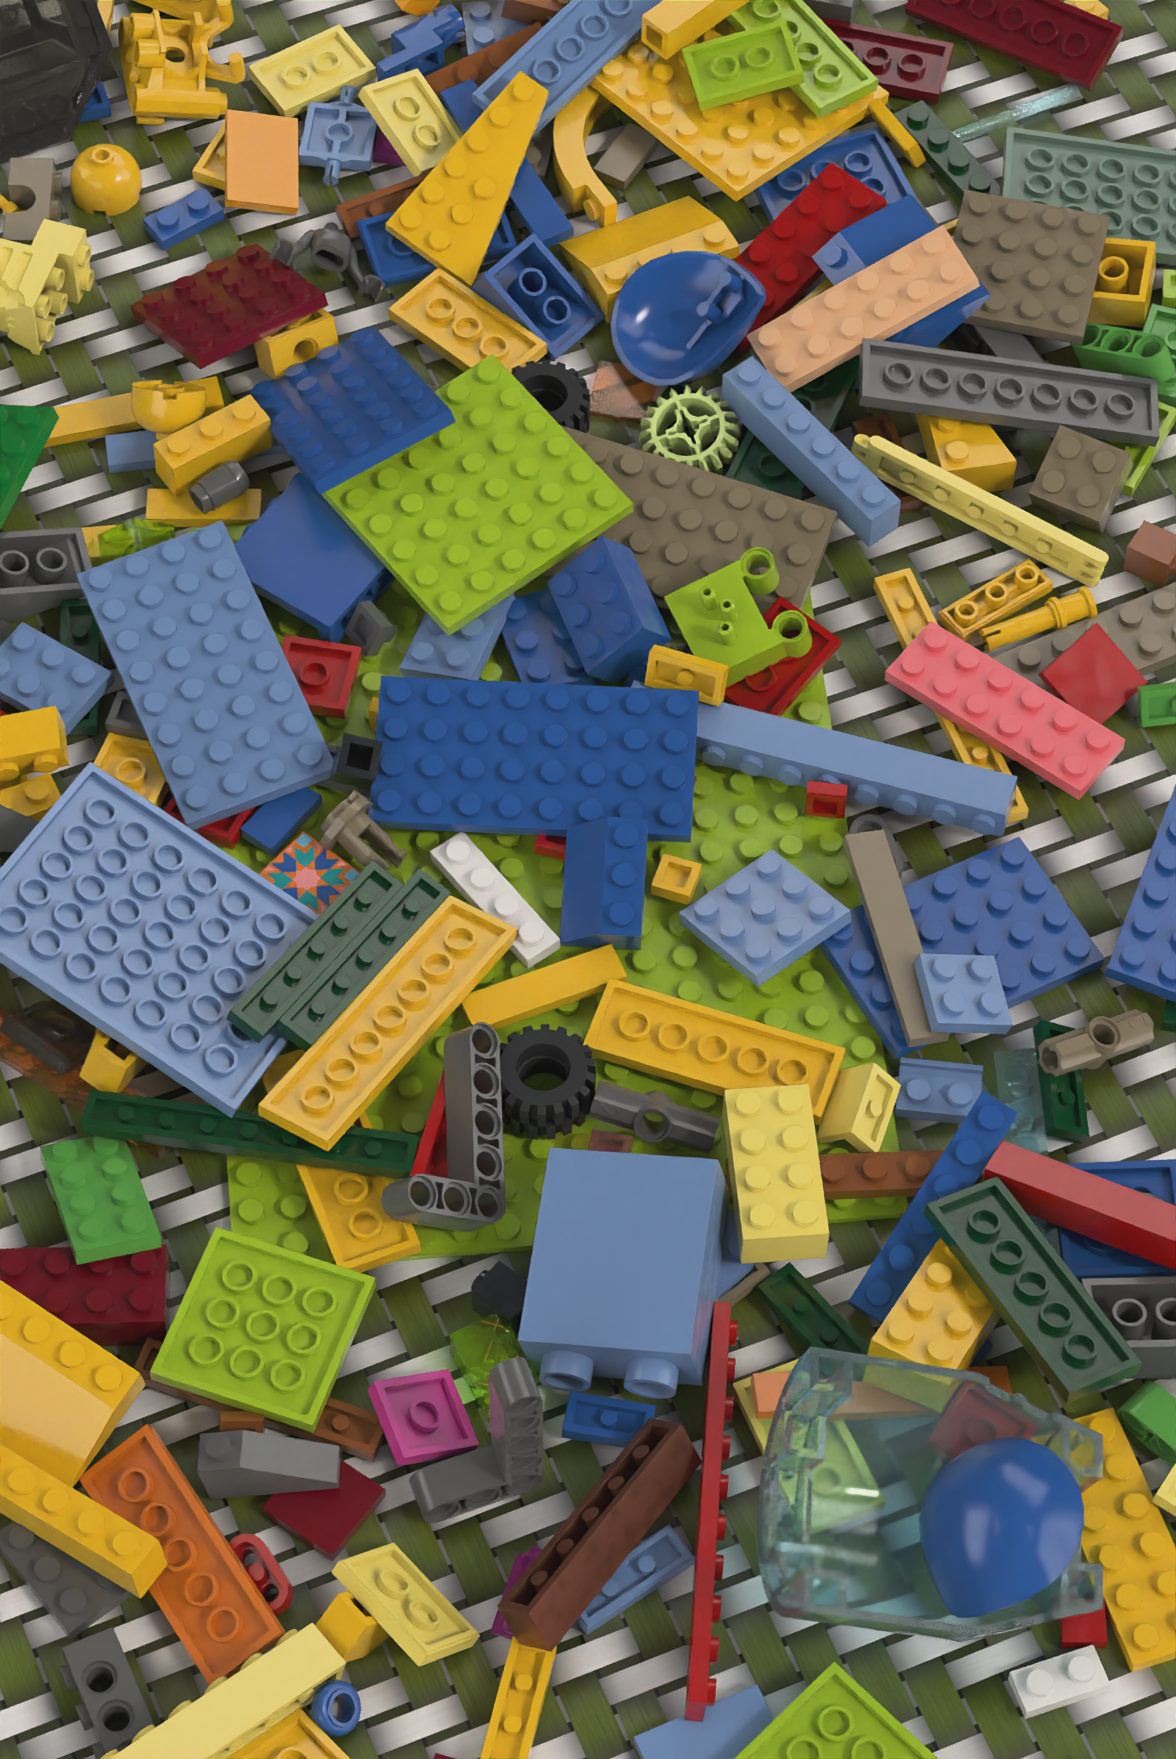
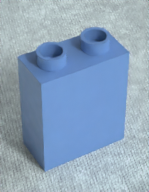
[518,1148,731,1399]

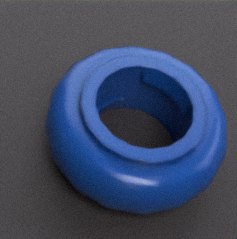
[311,1679,361,1737]

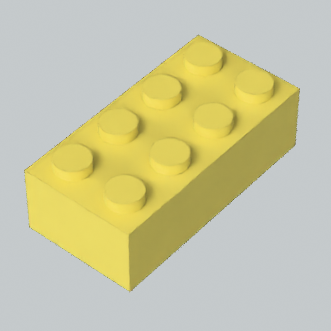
[722,1084,829,1264]

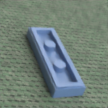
[576,1524,695,1636]

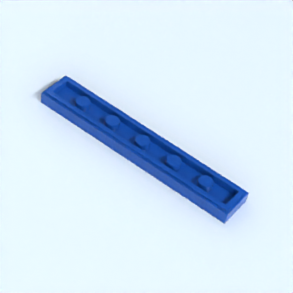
[440,78,574,247]

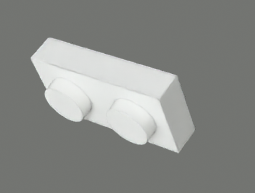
[1008,1645,1111,1719]

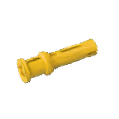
[979,586,1097,653]

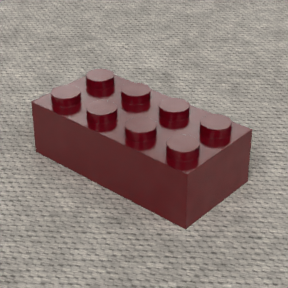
[0,1244,170,1347]

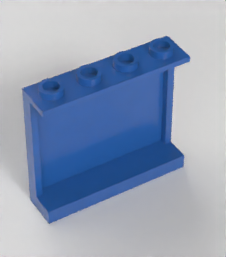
[234,472,396,643]

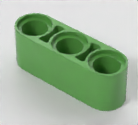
[1070,323,1175,384]
[1117,1381,1176,1468]

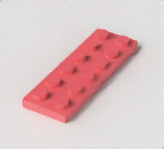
[885,621,1125,800]

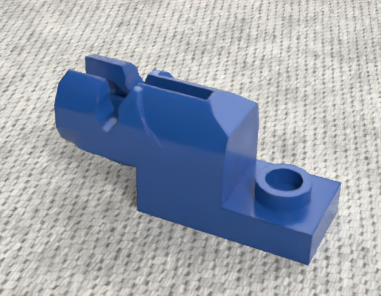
[377,3,465,82]

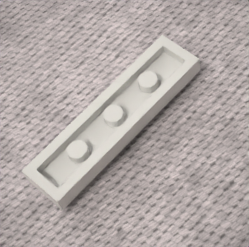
[430,832,560,969]

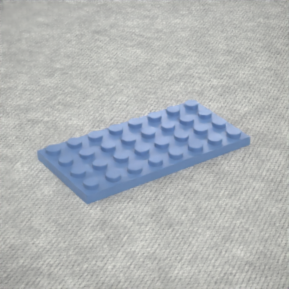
[77,521,333,830]

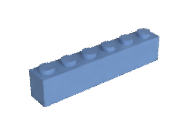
[722,356,901,547]

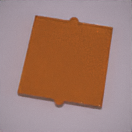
[590,361,657,423]

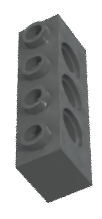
[59,1627,155,1759]

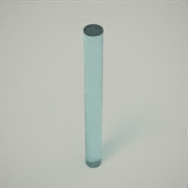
[951,85,1080,143]

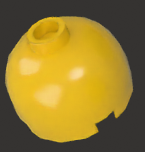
[70,143,142,216]
[131,380,207,440]

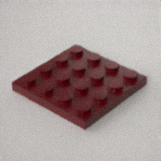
[130,243,328,369]

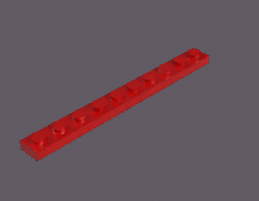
[684,1302,738,1722]

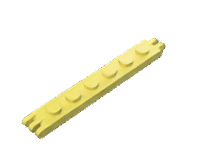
[850,434,1109,587]

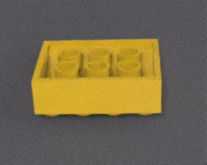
[559,196,739,324]
[0,1280,146,1488]

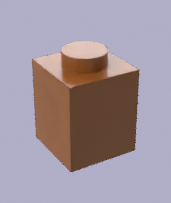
[1123,520,1176,587]

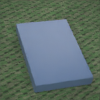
[633,1684,774,1759]

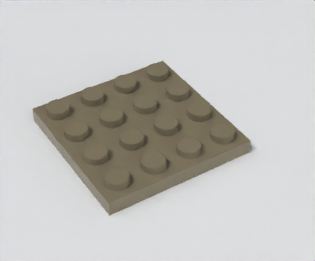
[953,190,1110,345]

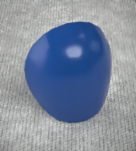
[611,251,766,386]
[919,1438,1084,1618]

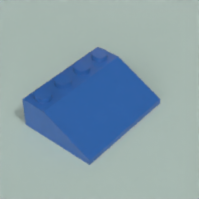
[812,194,992,348]

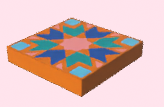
[259,831,360,915]

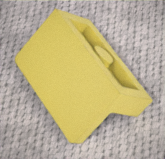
[816,1062,901,1153]

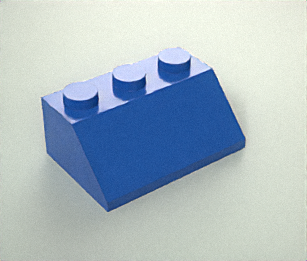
[560,817,648,950]

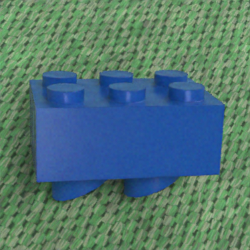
[547,536,672,685]

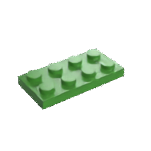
[40,1135,161,1265]

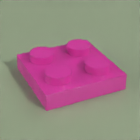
[367,1369,480,1466]

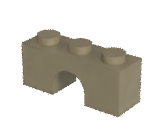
[3,158,63,246]

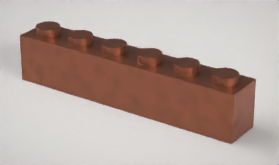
[497,1418,702,1652]

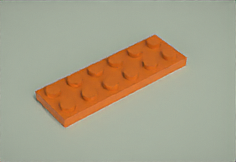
[79,1424,286,1686]

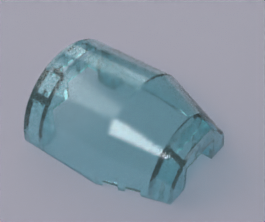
[757,1346,1103,1642]

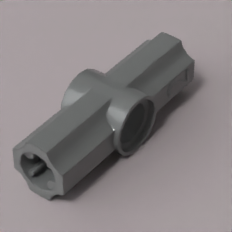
[588,1080,720,1155]

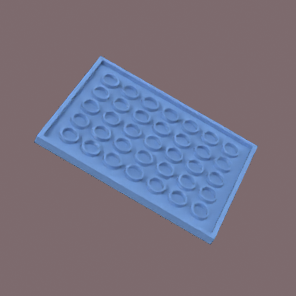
[0,762,320,1118]

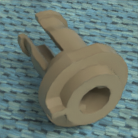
[321,790,408,872]

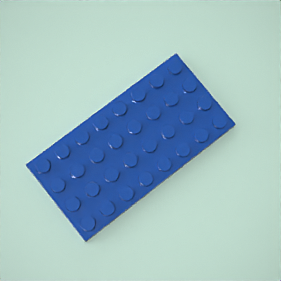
[369,676,699,843]

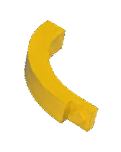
[553,84,617,228]

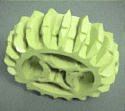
[639,385,741,475]

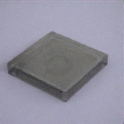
[0,996,97,1076]

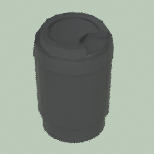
[188,460,250,514]

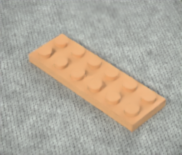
[746,225,980,393]

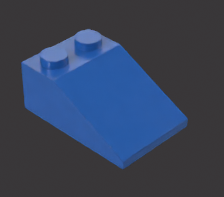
[470,232,606,362]

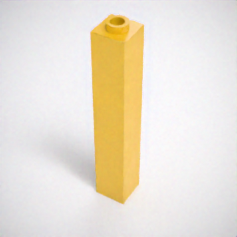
[641,0,750,60]

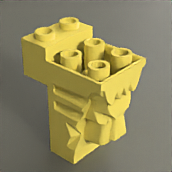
[0,219,94,355]

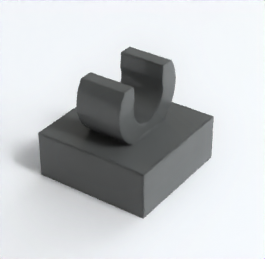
[344,600,398,657]

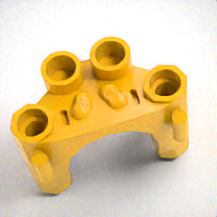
[118,0,246,125]

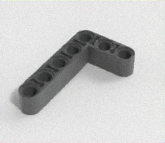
[381,1022,506,1232]
[409,1357,544,1523]

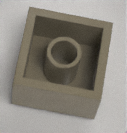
[1029,425,1133,533]

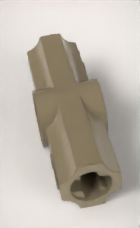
[1038,1009,1155,1077]

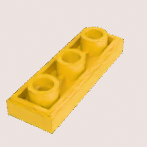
[938,558,1053,642]

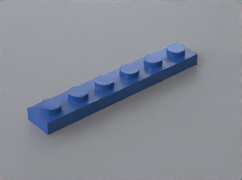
[847,1091,1019,1325]

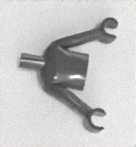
[269,222,385,302]

